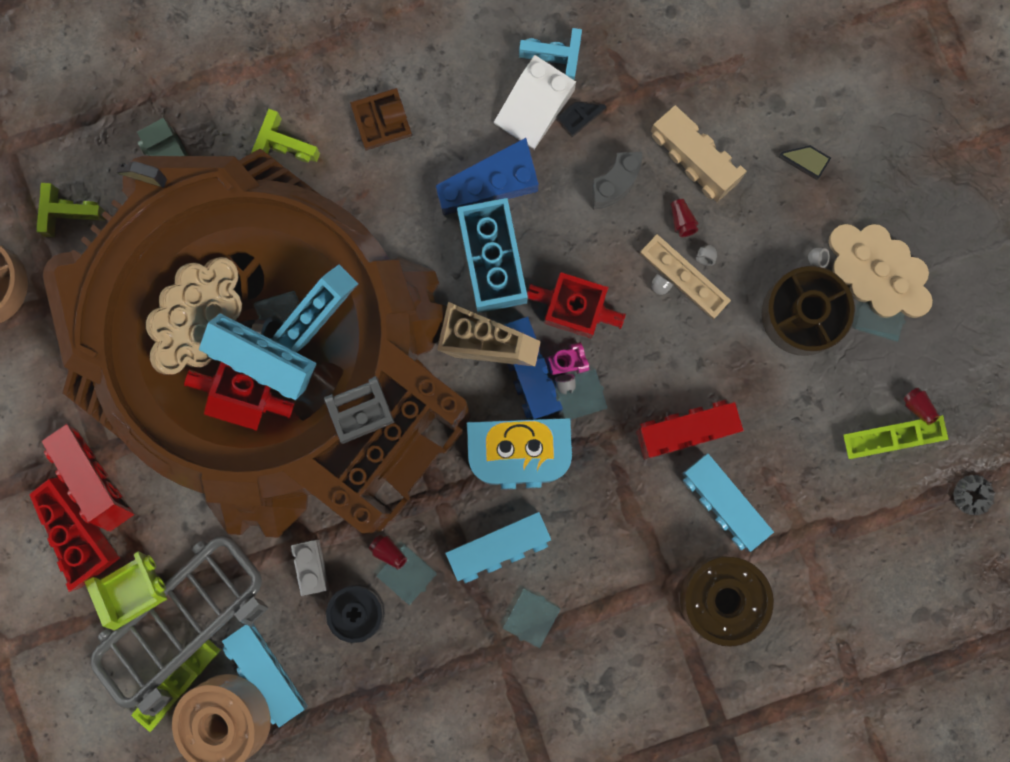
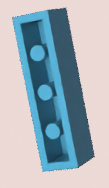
[271,264,358,353]
[199,313,317,400]
[682,453,774,552]
[446,512,551,583]
[222,624,308,727]

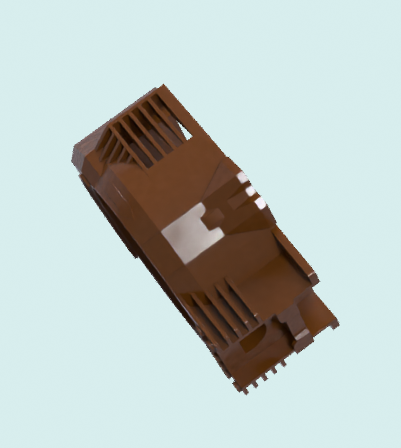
[43,149,471,538]

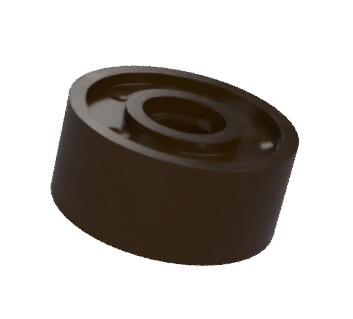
[761,266,855,356]
[680,556,774,647]

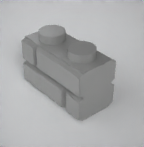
[291,540,329,596]

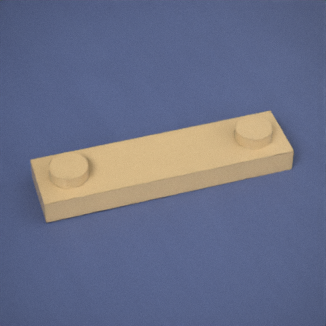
[640,234,731,320]

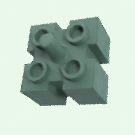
[137,118,188,156]

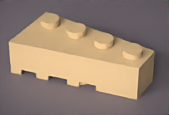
[651,105,747,202]
[437,302,541,366]

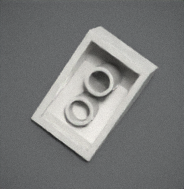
[494,55,576,150]

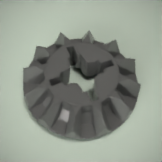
[954,475,996,515]

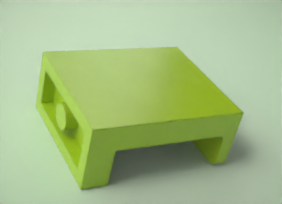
[85,551,167,631]

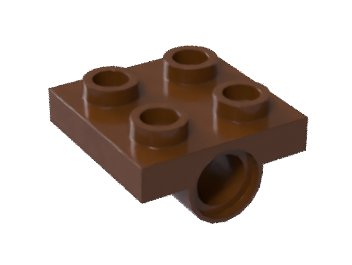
[350,88,412,151]

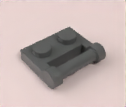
[324,376,395,444]

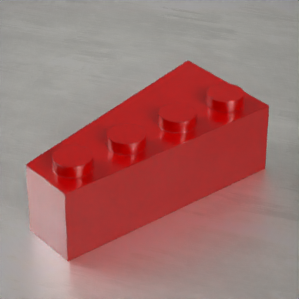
[636,399,744,460]
[29,478,120,592]

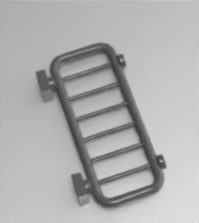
[90,536,269,716]

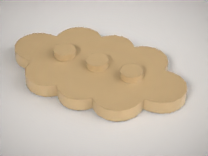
[829,224,933,318]
[146,258,242,374]

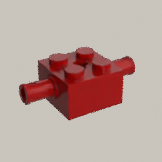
[527,272,626,339]
[184,362,295,431]

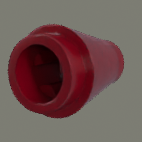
[670,199,699,238]
[903,387,940,426]
[369,534,407,570]

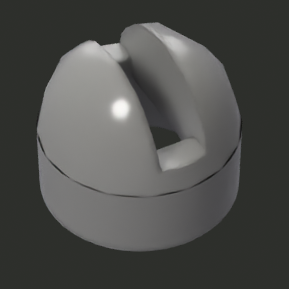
[696,245,717,266]
[808,248,830,268]
[651,274,673,295]
[555,374,576,394]

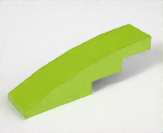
[843,415,949,459]
[131,639,221,732]

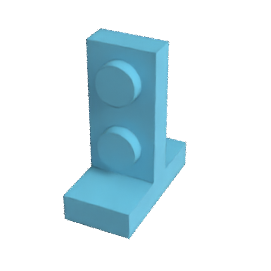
[519,28,582,81]

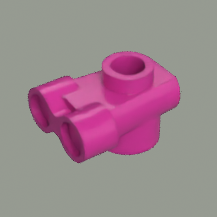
[546,342,589,375]

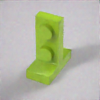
[251,109,320,163]
[37,183,105,237]

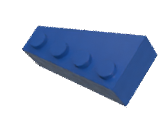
[436,138,539,216]
[504,317,563,420]

